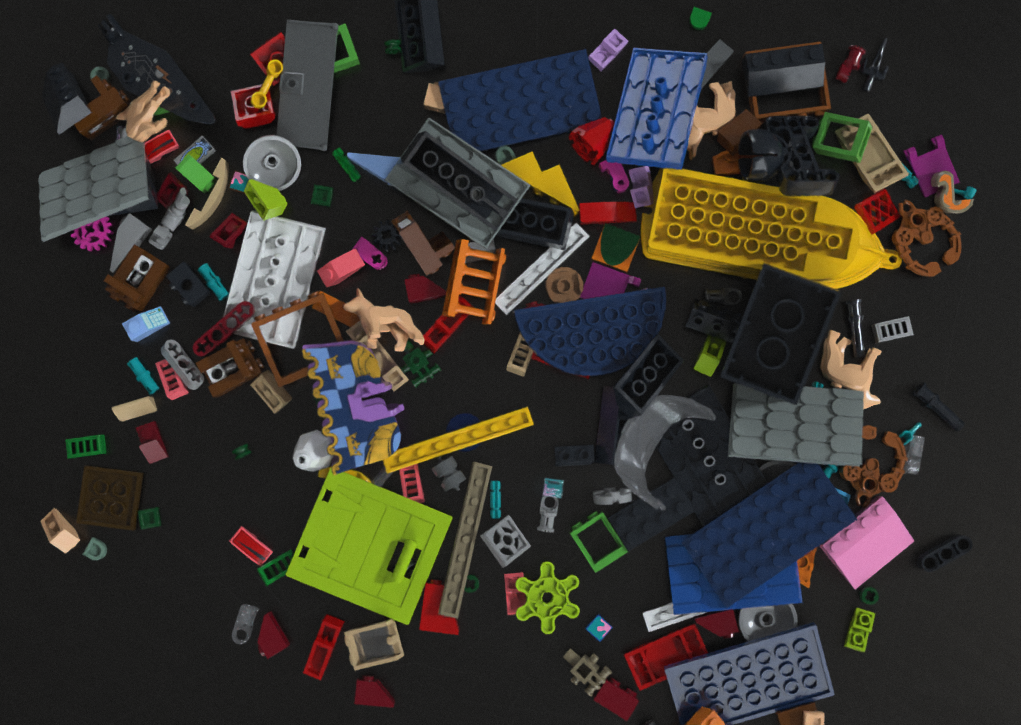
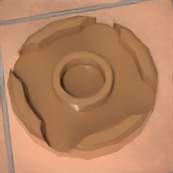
[545,267,583,303]

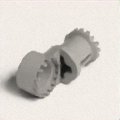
[537,495,558,533]

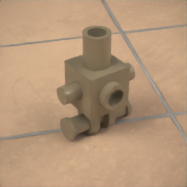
[563,648,612,696]

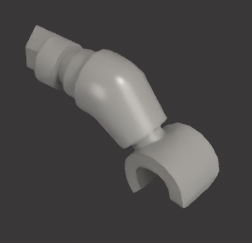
[148,188,190,250]

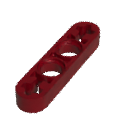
[193,301,256,357]

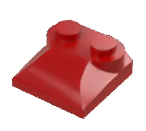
[250,32,285,86]
[231,84,275,128]

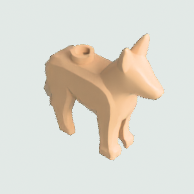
[116,81,170,142]
[687,81,736,160]
[343,288,425,352]
[820,330,882,409]

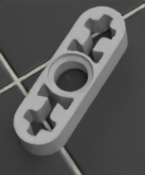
[161,340,204,390]

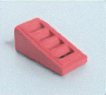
[155,359,189,400]
[399,464,425,503]

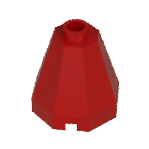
[569,117,615,165]

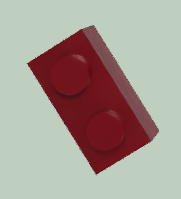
[593,677,639,721]

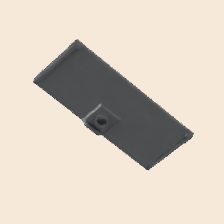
[277,20,339,151]

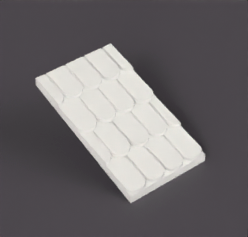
[223,210,326,349]

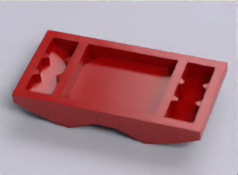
[624,623,708,691]

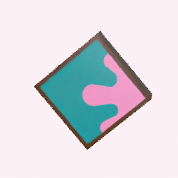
[229,170,248,194]

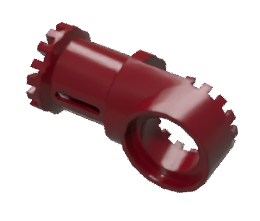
[836,45,866,83]

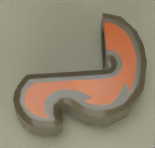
[931,171,974,214]

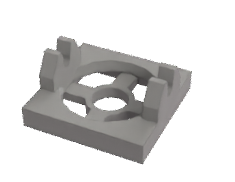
[481,515,531,568]

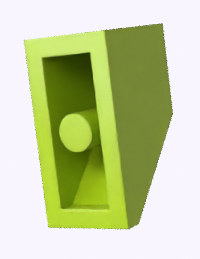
[244,179,287,221]
[694,335,726,377]

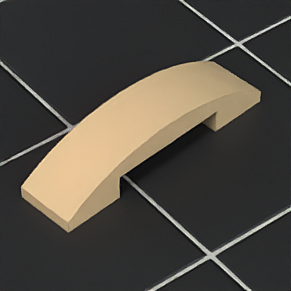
[185,158,229,230]
[346,321,409,391]

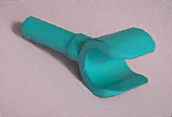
[954,186,977,200]
[899,422,921,445]

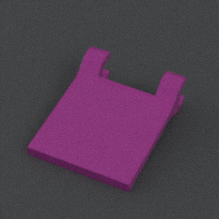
[903,135,960,198]
[579,262,641,299]

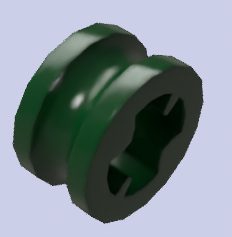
[384,40,402,54]
[232,444,252,460]
[464,575,479,593]
[859,586,879,605]

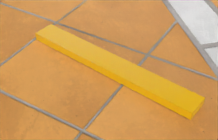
[383,407,534,474]

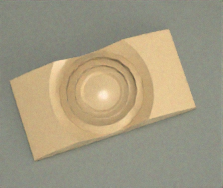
[835,113,909,193]

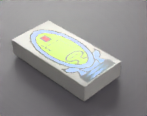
[174,136,216,165]

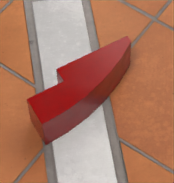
[579,202,637,225]
[423,295,474,354]
[303,614,344,680]

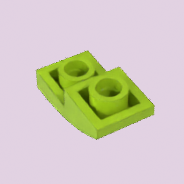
[844,608,875,652]

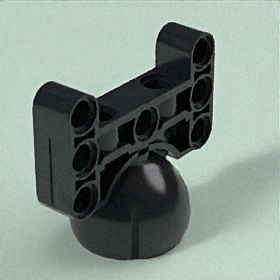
[738,116,839,196]

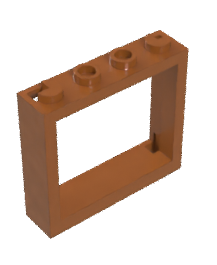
[743,42,831,125]
[251,291,344,387]

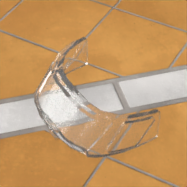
[614,395,716,511]

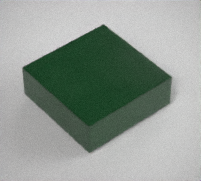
[311,184,334,207]
[138,507,161,529]

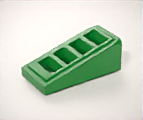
[65,435,107,459]
[257,549,294,586]

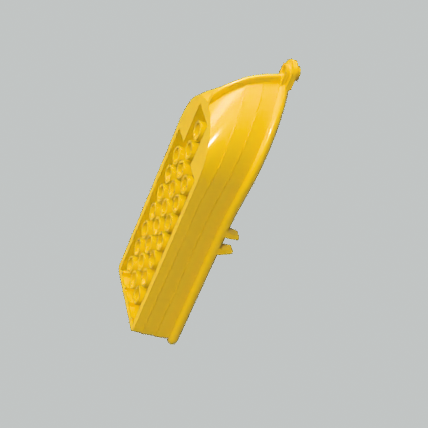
[641,168,902,289]

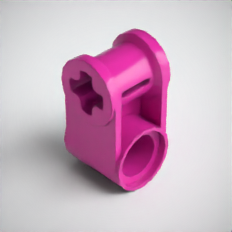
[352,236,388,270]

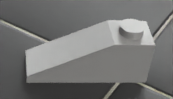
[110,213,152,273]

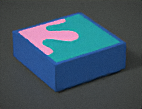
[585,614,613,642]

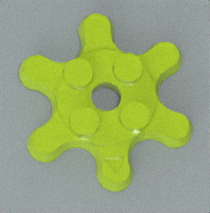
[515,561,580,634]

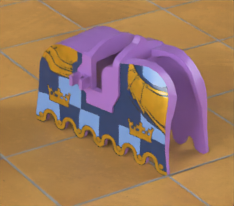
[302,340,404,475]

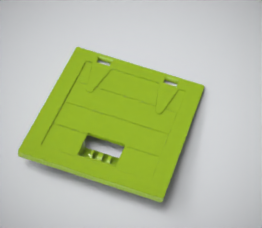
[286,467,452,625]

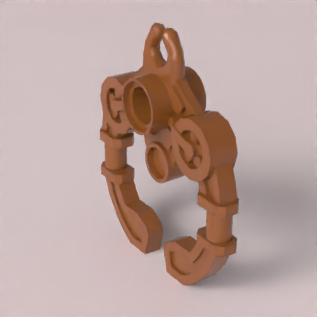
[892,199,961,277]
[839,425,908,508]

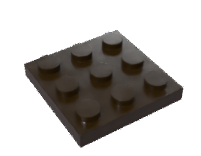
[76,465,144,531]

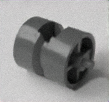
[431,456,466,492]

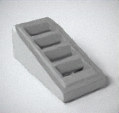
[871,316,914,343]

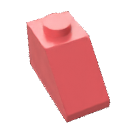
[317,249,365,287]

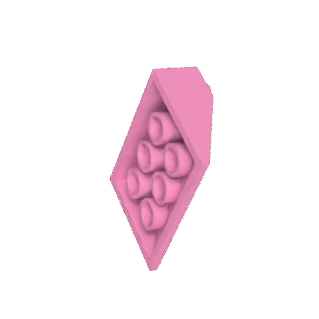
[819,496,914,589]

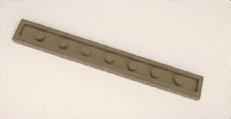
[438,462,492,619]

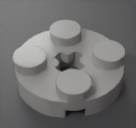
[593,487,632,505]

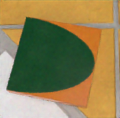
[592,223,641,273]

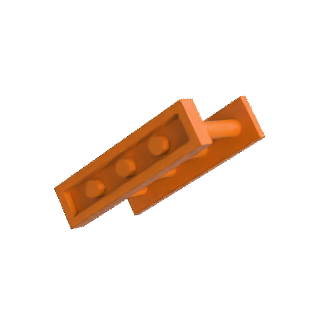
[442,239,506,325]

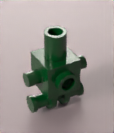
[400,339,442,388]

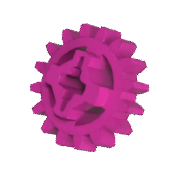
[71,216,114,252]

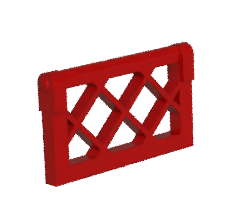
[855,189,901,235]

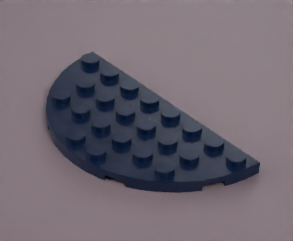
[513,287,666,376]

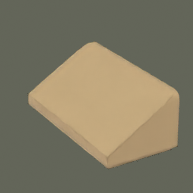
[250,370,292,414]
[112,396,157,422]

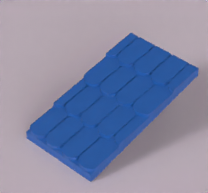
[606,48,708,170]
[665,534,803,615]

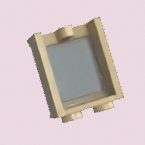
[344,619,404,670]

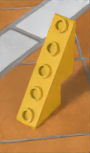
[501,151,580,216]

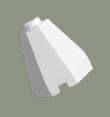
[293,430,334,472]

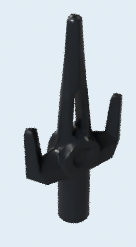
[860,38,889,92]

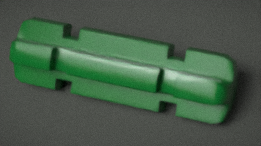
[332,148,361,182]

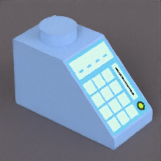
[122,307,170,342]

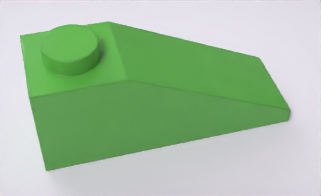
[176,154,218,194]

